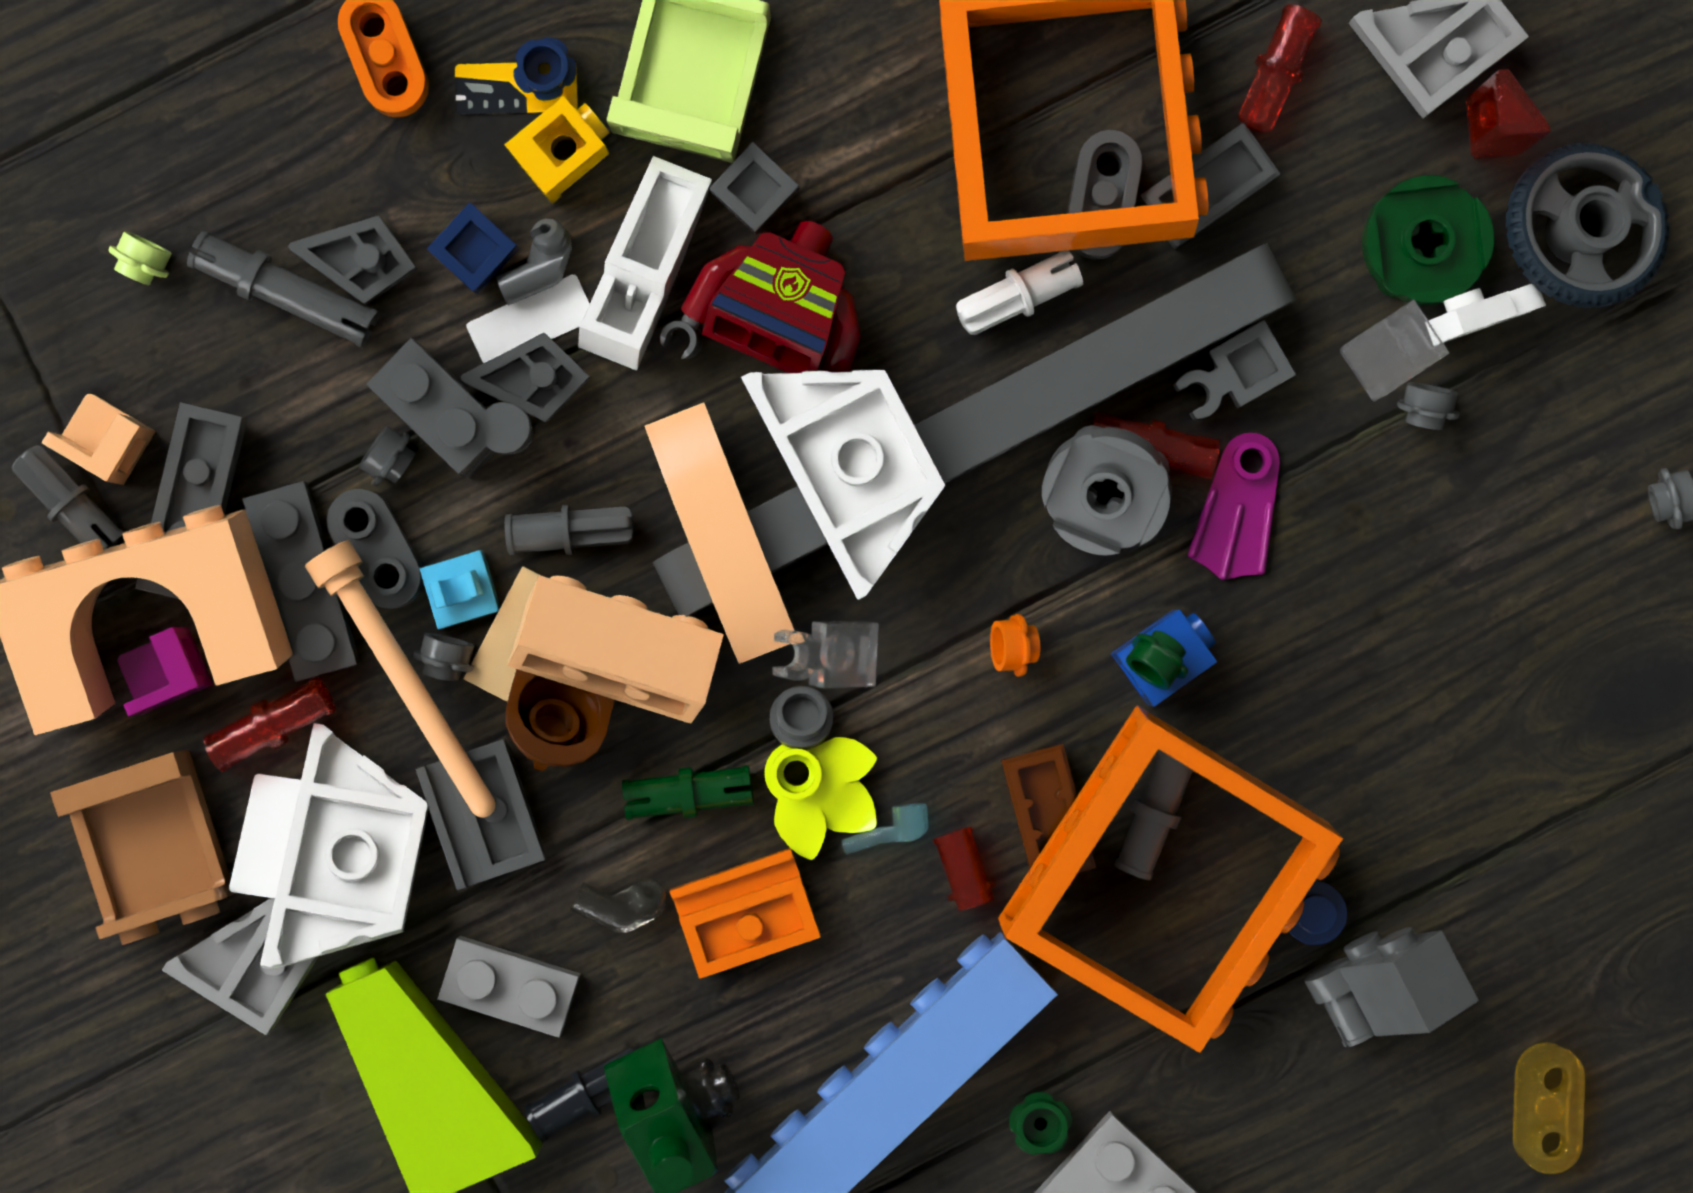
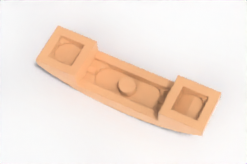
[645,402,799,664]

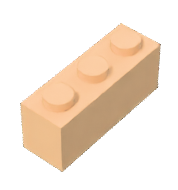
[508,575,724,724]

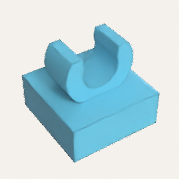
[420,550,501,630]

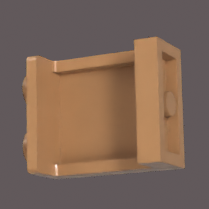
[50,749,236,945]

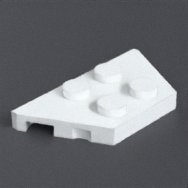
[741,370,945,600]
[260,723,429,970]

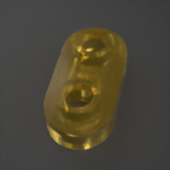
[1513,1042,1585,1174]

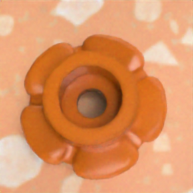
[990,614,1040,677]

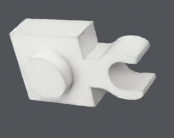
[1424,284,1546,347]

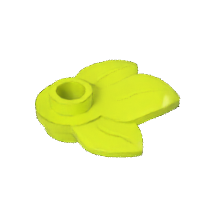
[765,737,877,860]

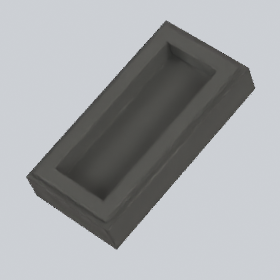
[1138,122,1280,250]

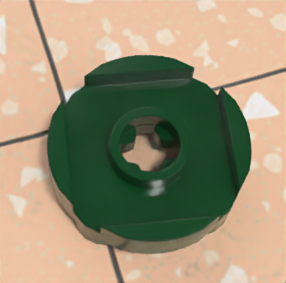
[1362,175,1494,306]

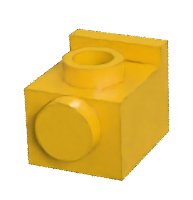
[504,96,609,204]

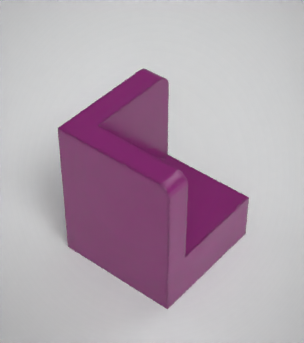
[117,627,213,717]

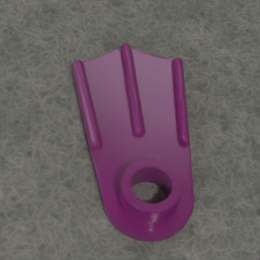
[1187,433,1280,581]

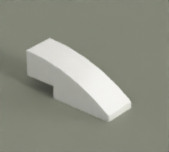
[578,156,712,370]

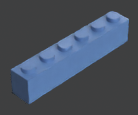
[724,931,1058,1193]

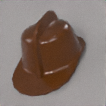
[505,669,615,771]

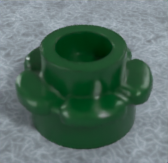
[1126,631,1188,690]
[1009,1092,1072,1155]

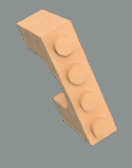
[0,505,294,735]

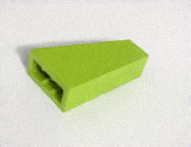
[326,957,543,1193]

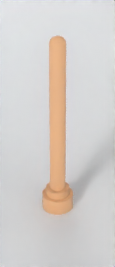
[305,540,496,818]

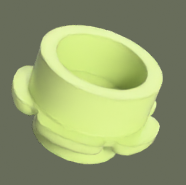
[109,231,172,285]

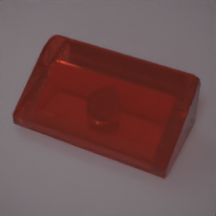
[1466,69,1551,159]

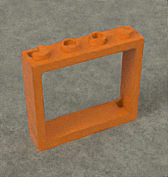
[939,0,1209,261]
[998,705,1343,1053]

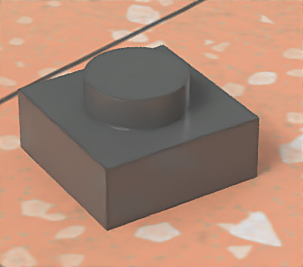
[709,142,800,235]

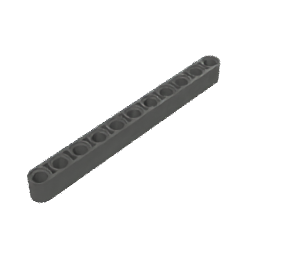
[652,243,1297,616]

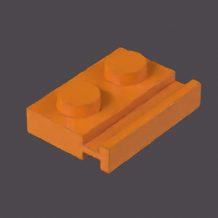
[670,848,821,979]

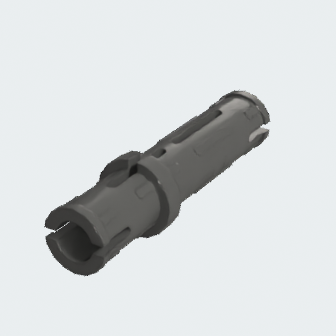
[187,230,379,348]

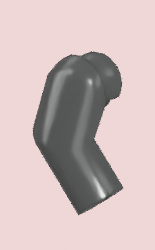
[496,218,572,306]

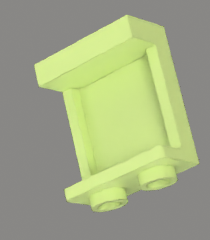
[606,0,771,163]

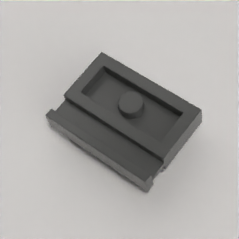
[415,738,548,890]

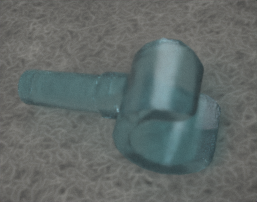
[842,803,929,854]

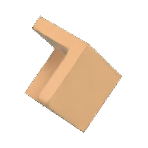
[42,394,156,485]

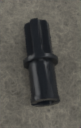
[523,1048,636,1142]

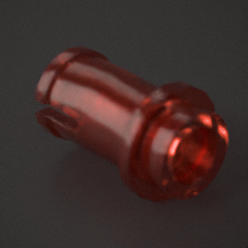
[932,826,997,911]

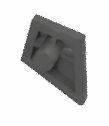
[288,215,418,305]
[461,332,591,423]

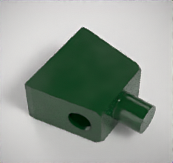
[604,1038,718,1193]

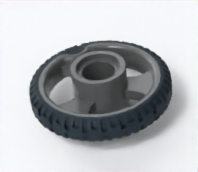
[1506,143,1670,308]

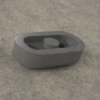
[1067,130,1142,260]
[327,489,424,609]

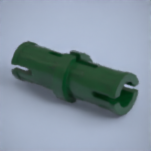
[622,765,754,821]

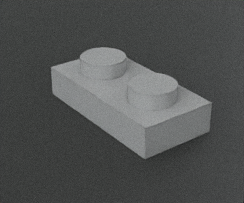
[438,936,581,1038]

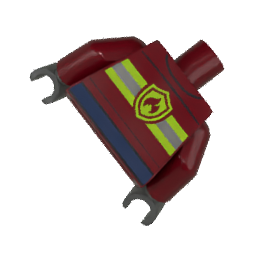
[660,221,861,373]

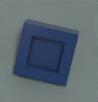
[427,202,520,295]

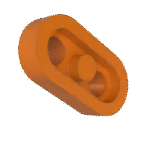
[338,0,429,117]

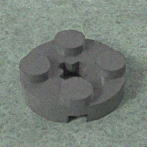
[1042,425,1172,556]

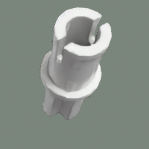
[956,250,1083,335]

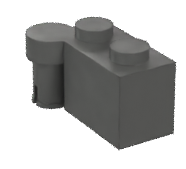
[366,338,534,479]
[1304,927,1479,1047]

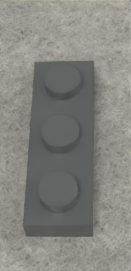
[135,402,248,599]
[243,481,361,682]

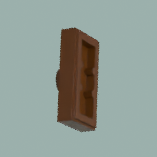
[1001,743,1096,873]

